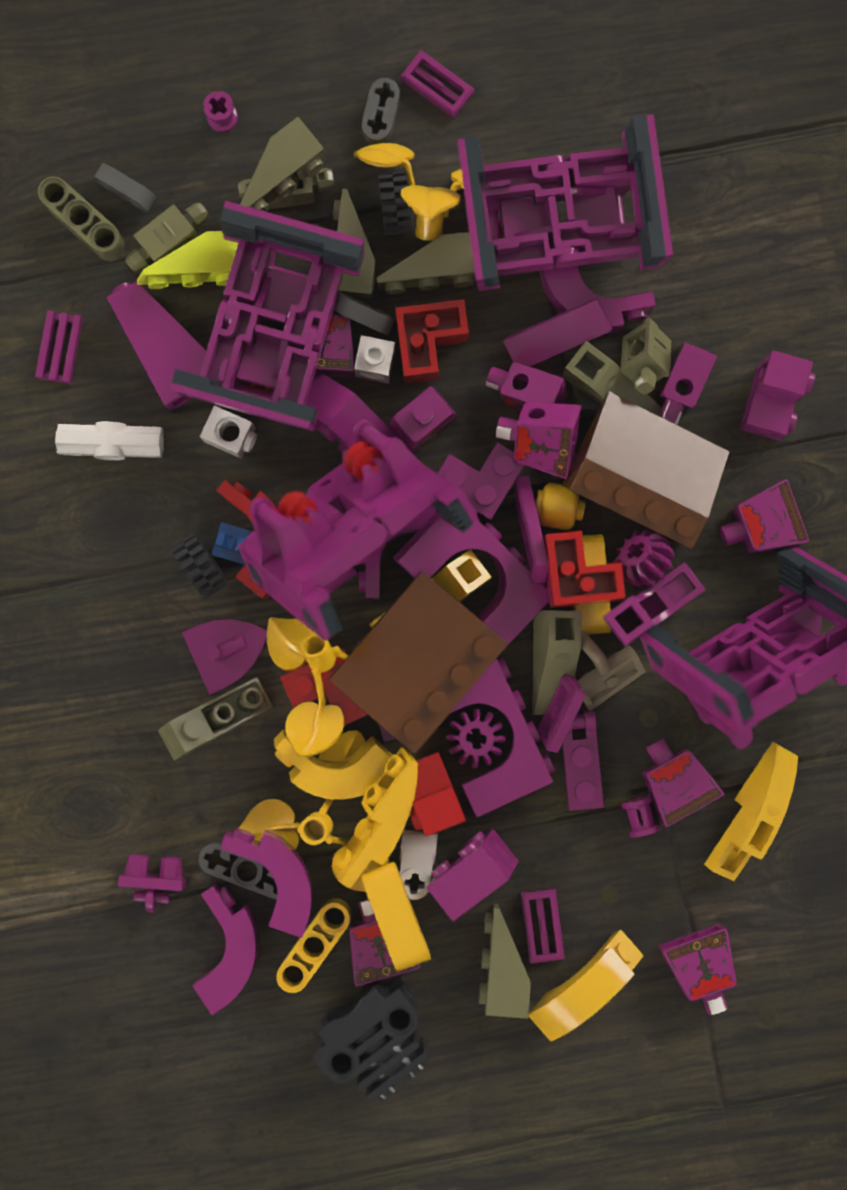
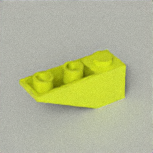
[137,231,238,289]

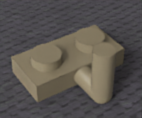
[576,631,646,711]

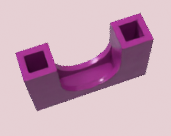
[393,504,549,648]
[450,658,555,817]

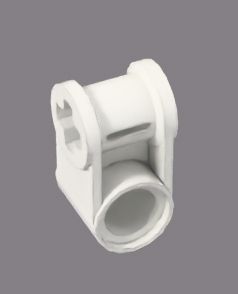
[400,829,438,900]

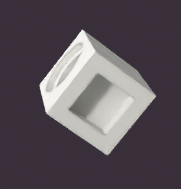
[354,335,396,384]
[200,406,257,459]

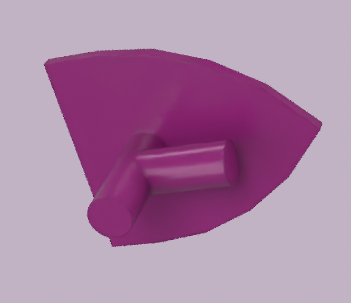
[182,619,267,695]

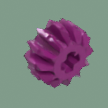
[613,528,676,590]
[446,709,506,768]

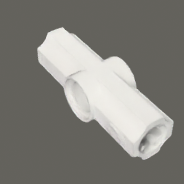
[55,421,164,460]

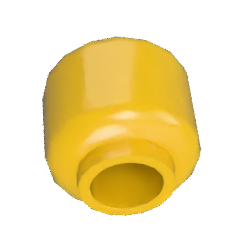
[535,483,585,531]

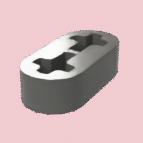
[362,78,400,144]
[93,163,157,212]
[334,292,396,335]

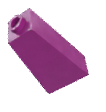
[106,281,206,411]

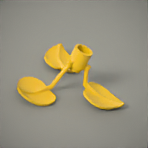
[353,143,464,241]
[267,617,348,757]
[239,730,389,892]

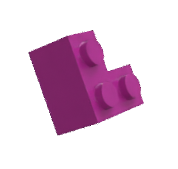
[740,350,815,441]
[306,372,394,454]
[437,443,525,524]
[426,828,519,921]

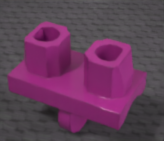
[118,854,188,913]

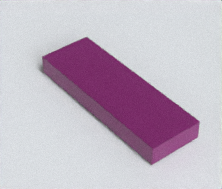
[503,297,612,367]
[513,476,549,584]

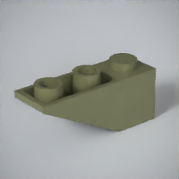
[240,117,326,212]
[333,189,376,303]
[377,232,476,295]
[562,341,662,416]
[532,611,582,715]
[158,677,273,761]
[478,903,531,1019]

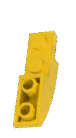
[704,742,798,881]
[331,746,418,888]

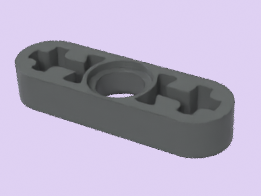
[198,842,278,900]

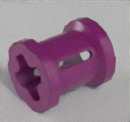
[203,91,238,133]
[621,796,661,838]

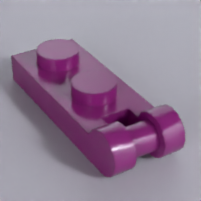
[562,710,604,811]

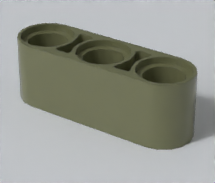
[38,176,125,261]

